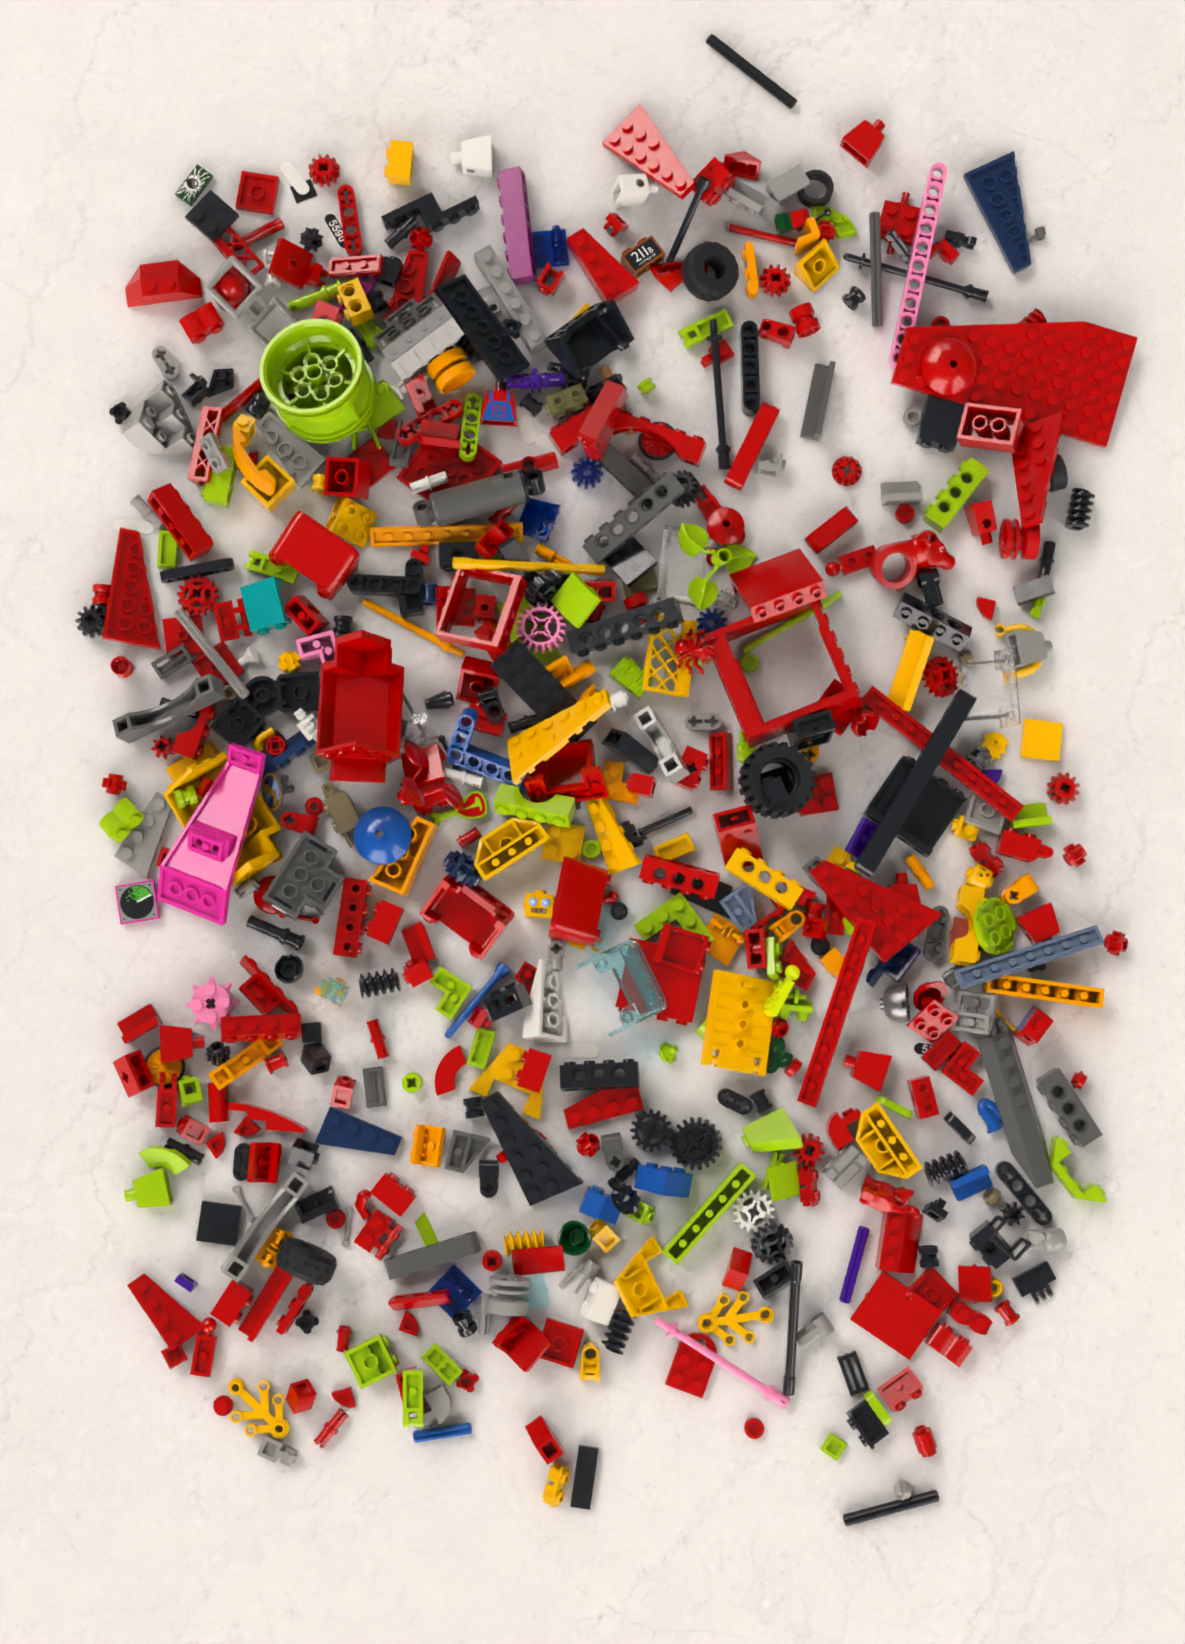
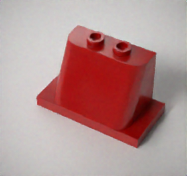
[524,739,609,803]

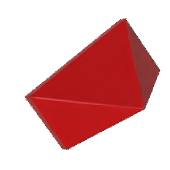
[723,151,762,181]
[649,260,683,292]

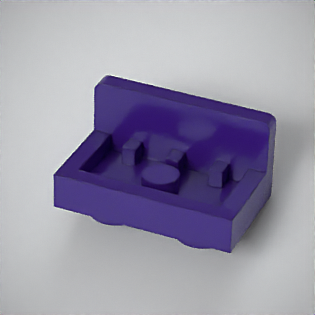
[845,817,878,859]

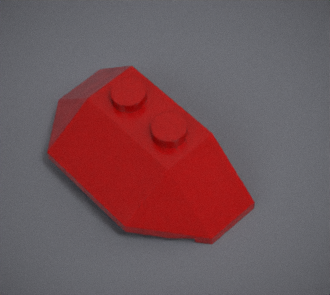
[125,260,203,307]

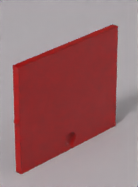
[850,1271,943,1360]

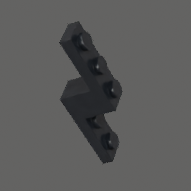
[381,192,480,234]

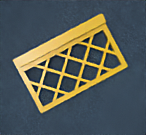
[642,615,698,698]

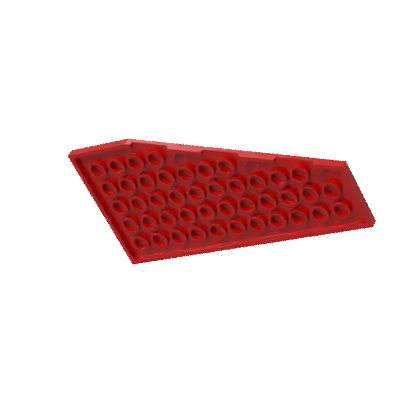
[890,321,1138,448]

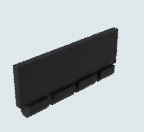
[670,873,733,919]

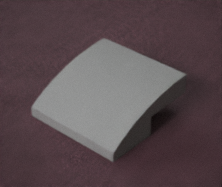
[952,990,998,1035]

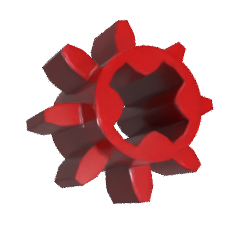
[817,220,835,243]
[409,226,433,251]
[151,735,175,760]
[102,773,127,795]
[1062,843,1087,867]
[1104,930,1128,956]
[576,1132,601,1158]

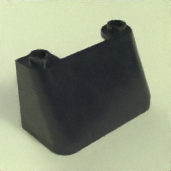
[543,299,635,381]

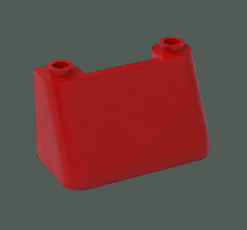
[269,511,360,601]
[548,856,612,947]
[419,874,515,960]

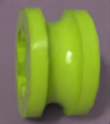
[637,378,656,395]

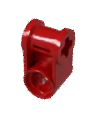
[280,811,319,836]

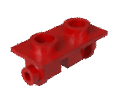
[968,839,1005,878]
[797,1166,821,1207]

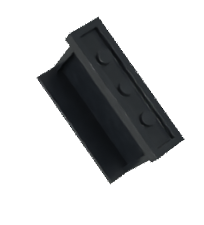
[862,755,968,857]

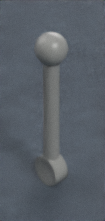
[232,1185,256,1223]
[342,1206,354,1248]

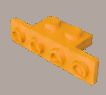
[528,655,596,709]

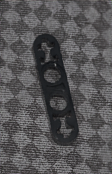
[160,558,235,583]
[995,1161,1052,1225]

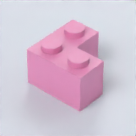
[295,630,336,663]

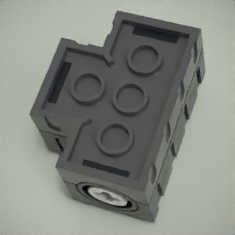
[262,830,345,921]

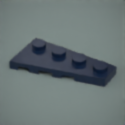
[315,1106,402,1155]

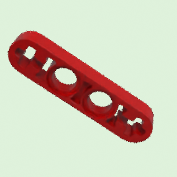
[337,185,363,256]
[396,399,463,446]

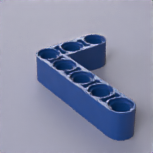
[446,707,534,791]

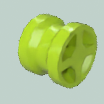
[402,1073,422,1093]

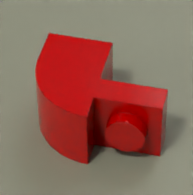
[474,517,514,560]
[826,1107,861,1150]

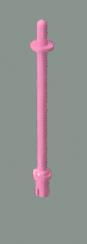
[654,1317,790,1409]

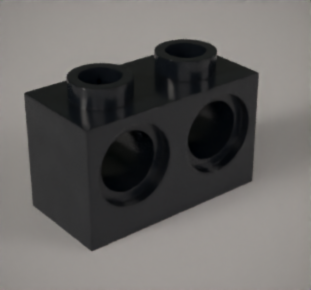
[483,982,532,1021]

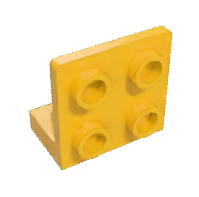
[325,497,378,548]

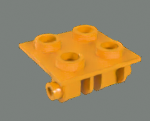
[706,913,745,966]
[254,1225,294,1270]

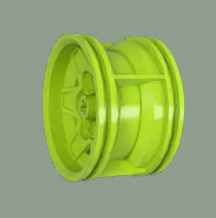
[259,319,377,443]

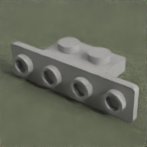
[723,179,785,224]

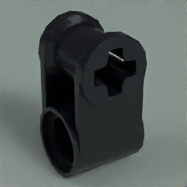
[476,685,503,725]
[479,1160,499,1198]

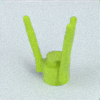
[352,418,381,451]

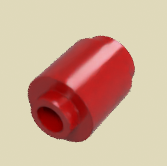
[912,1425,937,1457]

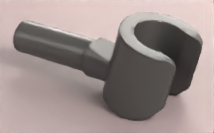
[1027,226,1046,243]

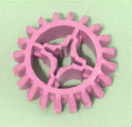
[515,602,567,654]

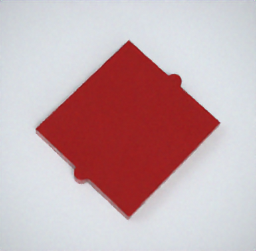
[958,1264,992,1303]

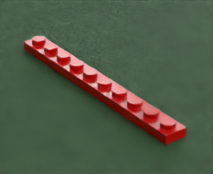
[862,686,1024,822]
[797,916,878,1107]

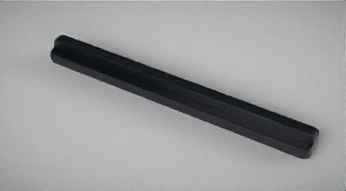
[843,1490,939,1526]

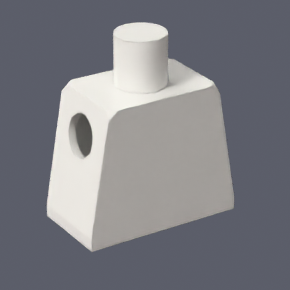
[450,135,493,178]
[611,173,658,209]

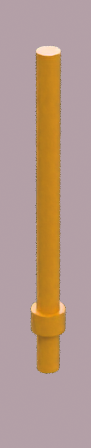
[362,598,465,658]

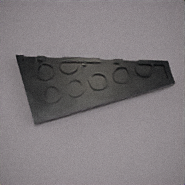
[479,1091,584,1206]

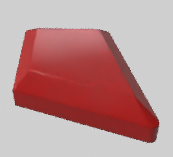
[515,961,537,996]

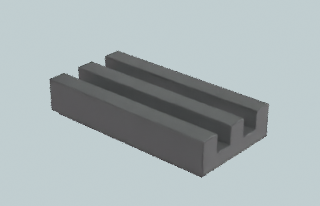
[151,643,194,680]
[362,1066,387,1108]

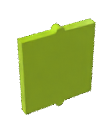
[767,1160,800,1202]

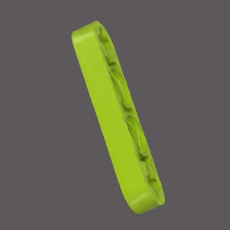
[459,393,482,462]

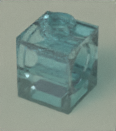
[318,976,351,1006]

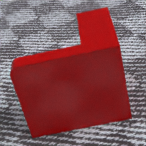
[286,1379,317,1414]

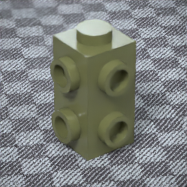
[544,383,588,420]

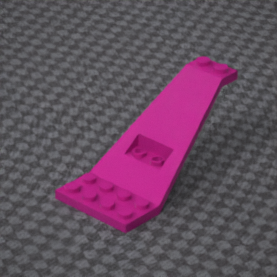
[157,742,266,925]

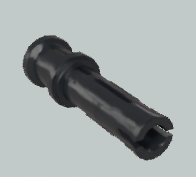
[246,915,306,952]

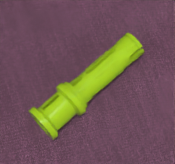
[287,280,341,312]

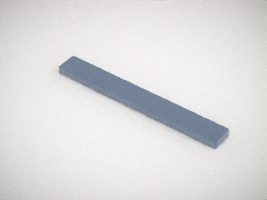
[954,925,1105,990]

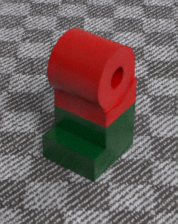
[773,209,810,235]

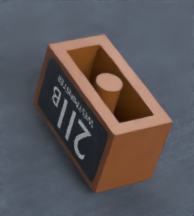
[621,235,665,279]

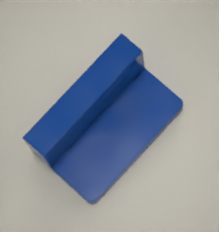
[948,1164,993,1201]

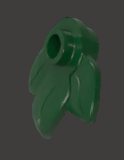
[766,1037,793,1074]

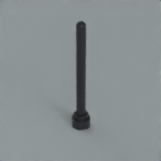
[666,176,712,263]

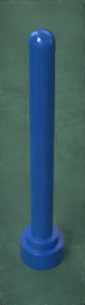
[444,961,512,1038]

